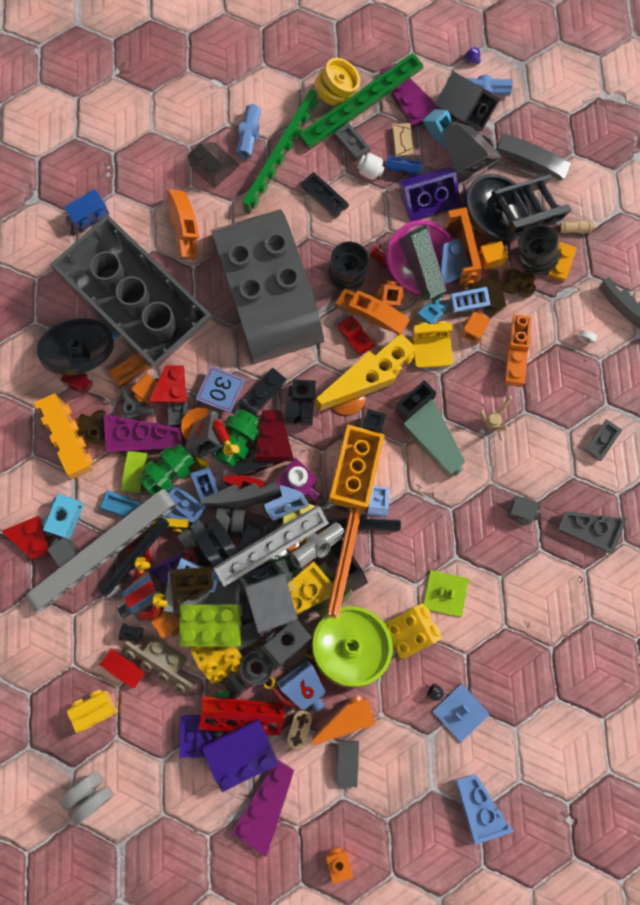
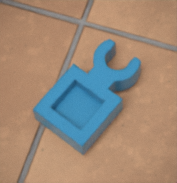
[417,296,449,324]

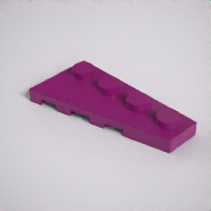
[380,63,442,129]
[104,414,183,452]
[232,759,295,857]

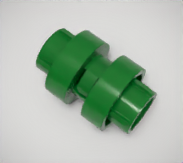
[213,409,259,467]
[138,444,195,496]

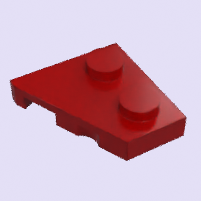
[2,516,50,560]

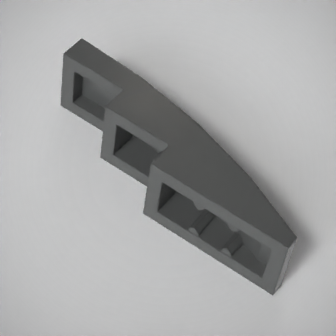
[496,133,570,181]
[598,277,640,329]
[200,482,282,509]

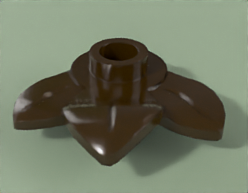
[501,269,536,298]
[78,410,106,444]

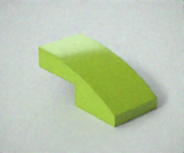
[121,451,148,493]

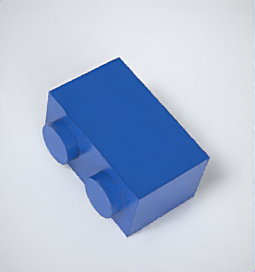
[64,189,110,231]

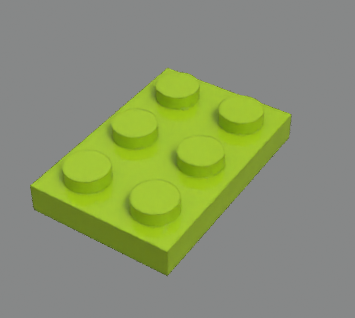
[180,604,241,647]

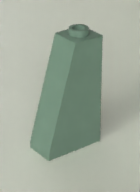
[402,399,465,478]

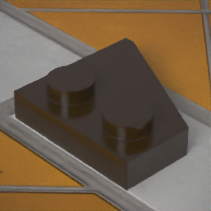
[468,269,506,319]
[169,566,214,608]

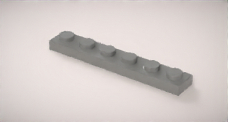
[213,505,329,586]

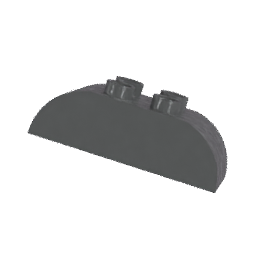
[210,209,324,364]
[51,214,212,370]

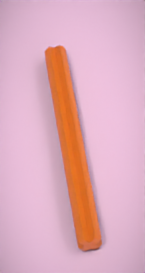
[327,507,361,618]

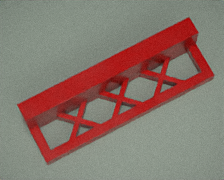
[199,696,284,736]

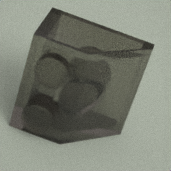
[187,142,239,189]

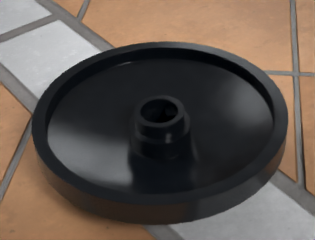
[464,174,532,242]
[37,319,114,375]

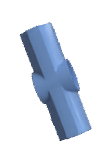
[466,74,512,96]
[236,104,261,159]

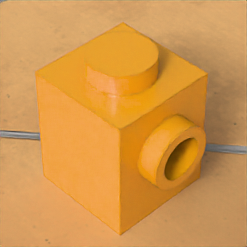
[478,241,509,270]

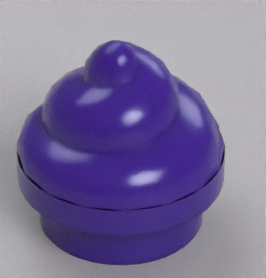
[463,46,481,64]

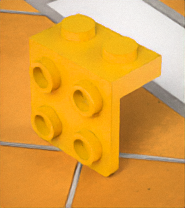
[412,321,453,368]
[385,603,442,659]

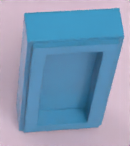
[100,490,143,518]

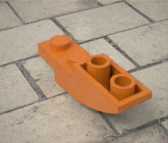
[166,189,199,260]
[335,289,410,335]
[504,314,532,387]

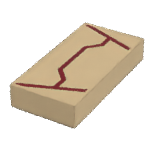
[392,123,414,158]

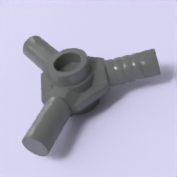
[120,386,155,419]

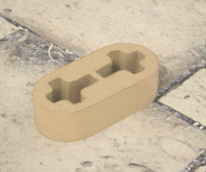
[287,710,312,750]

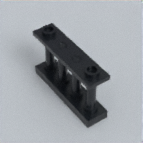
[486,174,572,238]

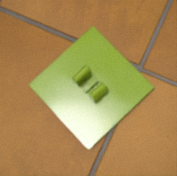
[424,570,469,617]

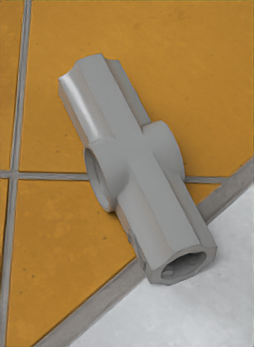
[289,522,345,569]

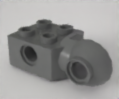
[240,620,312,685]

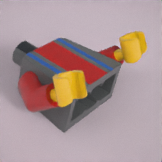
[185,411,239,470]
[117,557,167,621]

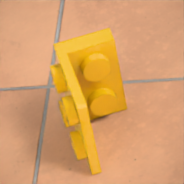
[189,646,244,684]

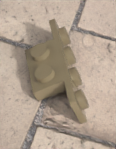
[122,637,193,696]

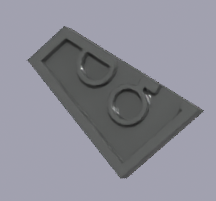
[557,511,627,554]

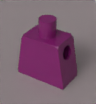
[276,457,322,503]

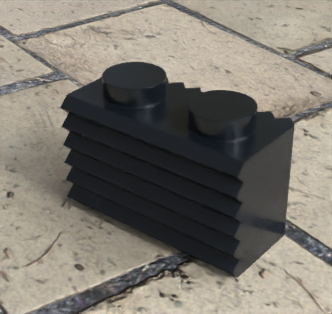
[395,380,437,422]

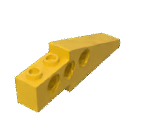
[315,334,417,411]

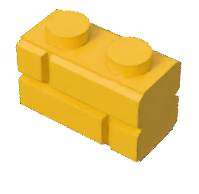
[67,689,117,733]

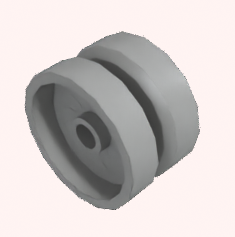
[59,771,115,826]

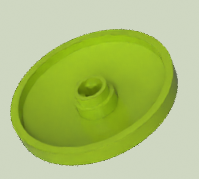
[312,606,393,688]

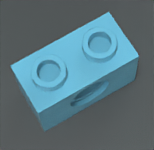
[43,494,84,540]

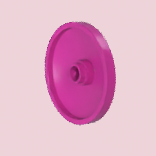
[386,220,453,295]

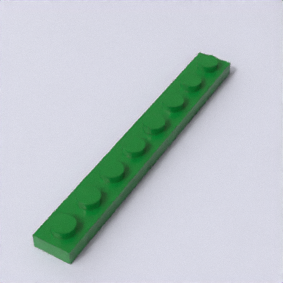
[299,53,423,149]
[242,89,318,213]

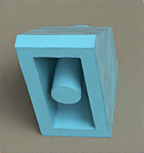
[423,109,453,150]

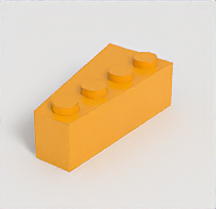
[34,393,94,480]

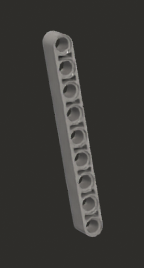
[25,489,177,613]

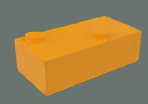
[327,424,385,512]

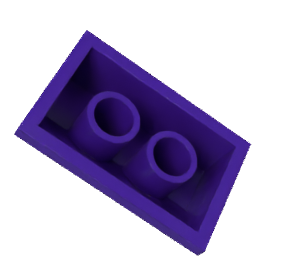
[398,167,461,221]
[202,719,279,793]

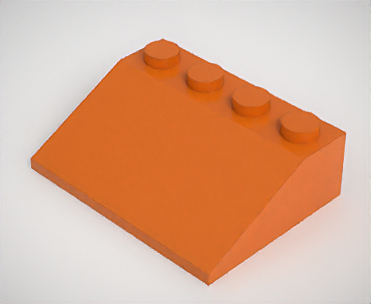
[312,695,376,745]

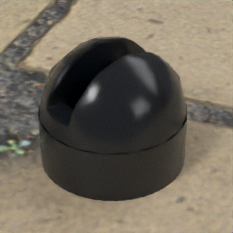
[427,683,444,701]

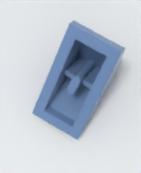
[191,467,219,500]

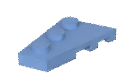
[455,774,514,845]

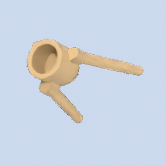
[481,396,512,432]

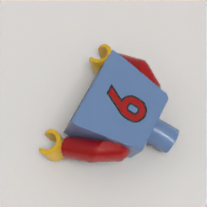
[263,646,326,712]

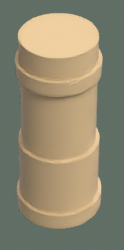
[559,220,595,234]

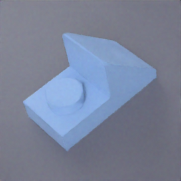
[264,485,309,521]
[367,486,389,517]

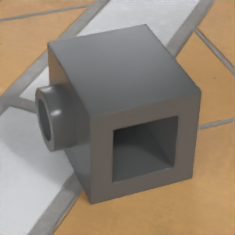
[507,495,540,525]
[47,538,78,568]

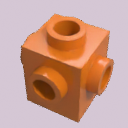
[376,280,404,308]

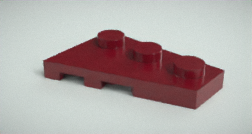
[255,410,294,462]

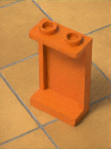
[444,208,482,287]

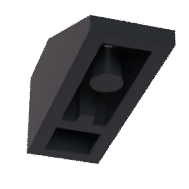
[328,539,368,592]

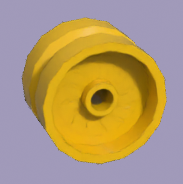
[315,58,360,106]

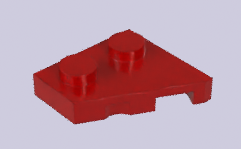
[149,365,187,404]

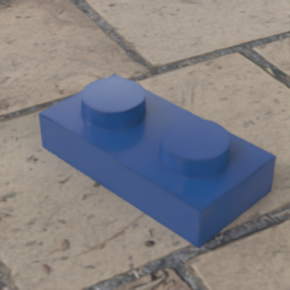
[385,156,423,175]

